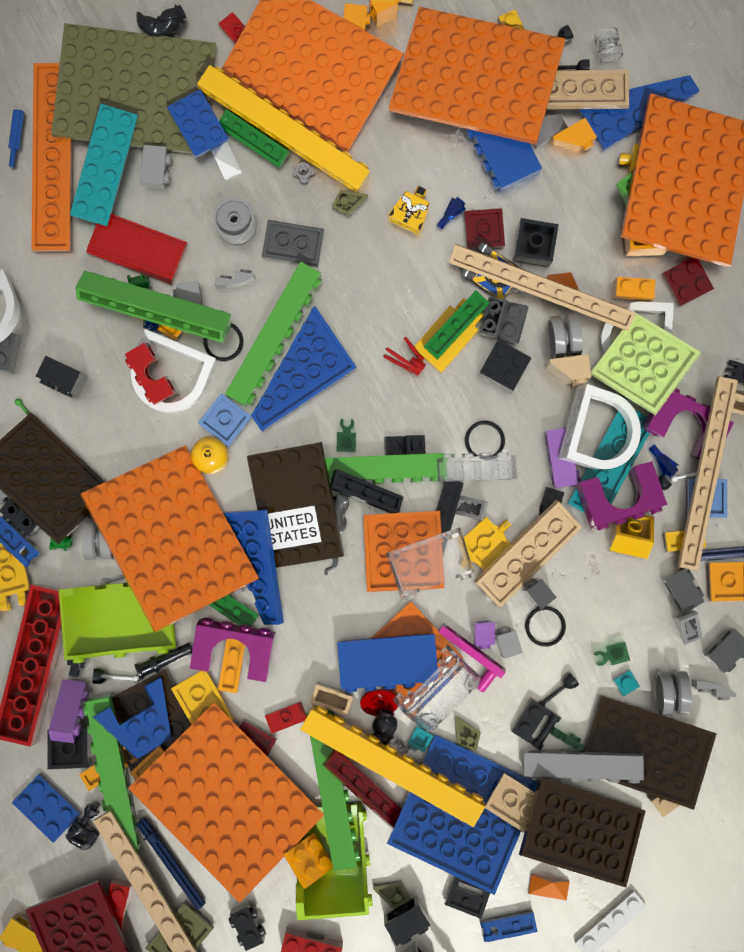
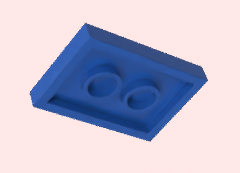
[167,89,229,158]
[12,773,82,843]

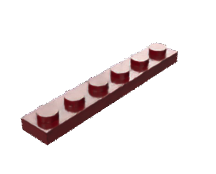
[323,749,401,829]

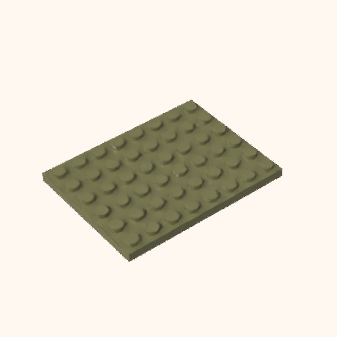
[51,23,216,156]

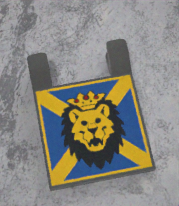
[461,241,520,299]

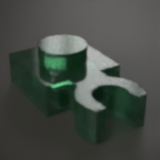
[336,419,356,452]
[593,641,630,666]
[550,727,584,752]

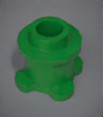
[127,273,150,289]
[49,535,73,551]

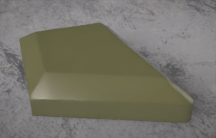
[332,190,368,216]
[455,717,481,751]
[373,882,410,909]

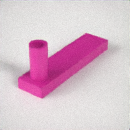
[439,623,506,693]

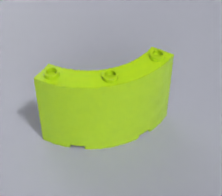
[59,583,176,663]
[296,802,373,920]

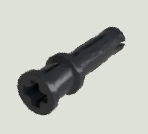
[134,642,192,680]

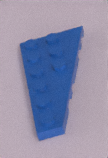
[577,75,700,151]
[223,509,284,625]

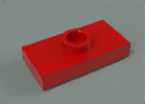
[218,12,245,44]
[265,701,307,734]

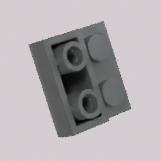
[479,296,529,344]

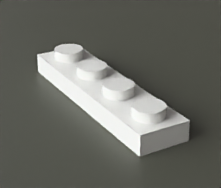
[575,890,647,952]

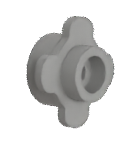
[292,160,315,183]

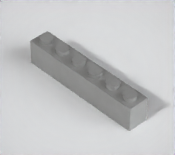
[524,750,644,783]

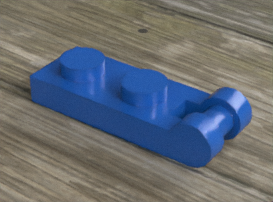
[0,516,40,567]
[480,911,538,942]

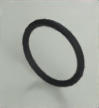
[203,323,243,361]
[465,421,505,461]
[525,606,566,647]

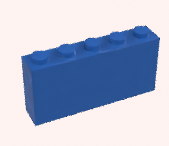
[465,129,542,193]
[337,633,439,693]

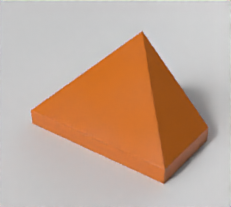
[546,272,579,290]
[528,874,570,901]

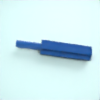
[8,109,25,168]

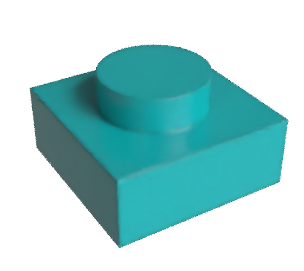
[612,670,640,697]
[407,725,434,753]

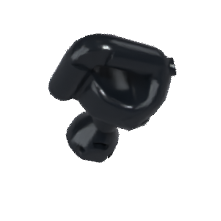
[66,802,100,850]

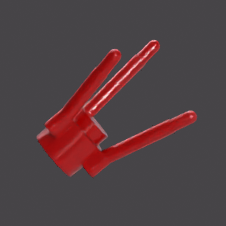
[383,337,426,376]

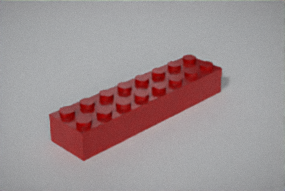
[0,584,62,747]

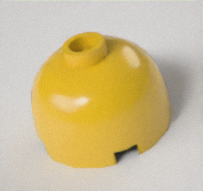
[191,436,229,474]

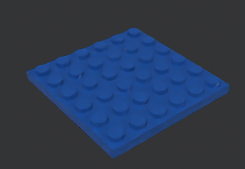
[386,735,538,895]

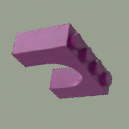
[641,388,734,460]
[576,461,668,531]
[190,618,275,682]

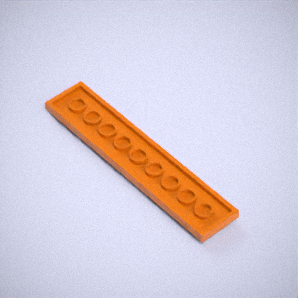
[31,63,72,252]

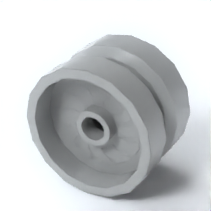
[213,197,257,245]
[548,313,583,359]
[82,517,114,560]
[655,671,692,715]

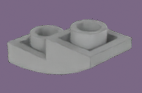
[214,269,256,289]
[692,679,736,700]

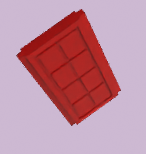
[86,214,187,285]

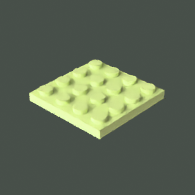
[591,313,701,416]

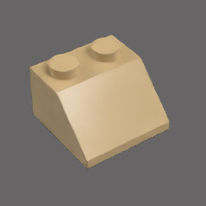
[545,354,591,387]

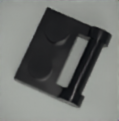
[511,698,562,750]
[444,876,491,919]

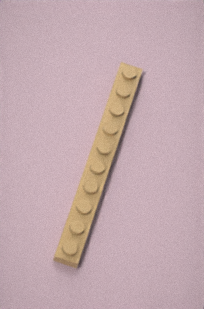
[449,244,636,331]
[677,376,738,571]
[93,810,198,952]

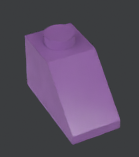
[472,620,495,649]

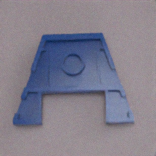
[93,678,171,759]

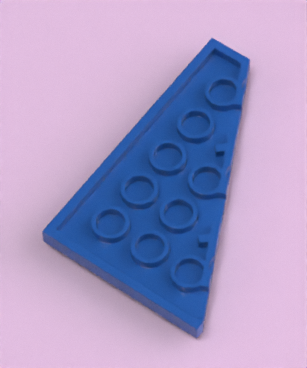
[251,306,357,432]

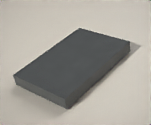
[262,220,324,267]

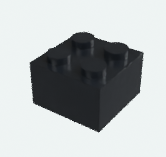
[512,218,559,266]
[478,339,532,393]
[35,355,88,398]
[47,728,90,770]
[384,895,431,946]

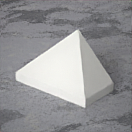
[211,141,242,181]

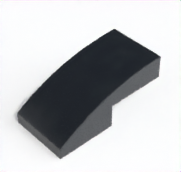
[384,435,426,455]

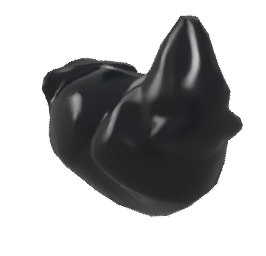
[136,4,187,37]
[372,709,397,746]

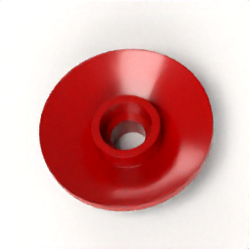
[360,689,399,716]

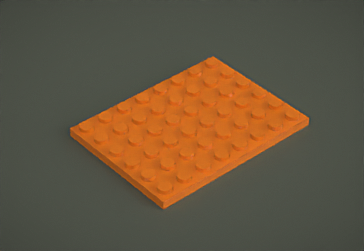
[222,0,404,152]
[388,7,566,145]
[620,94,744,267]
[81,445,259,633]
[128,703,324,903]

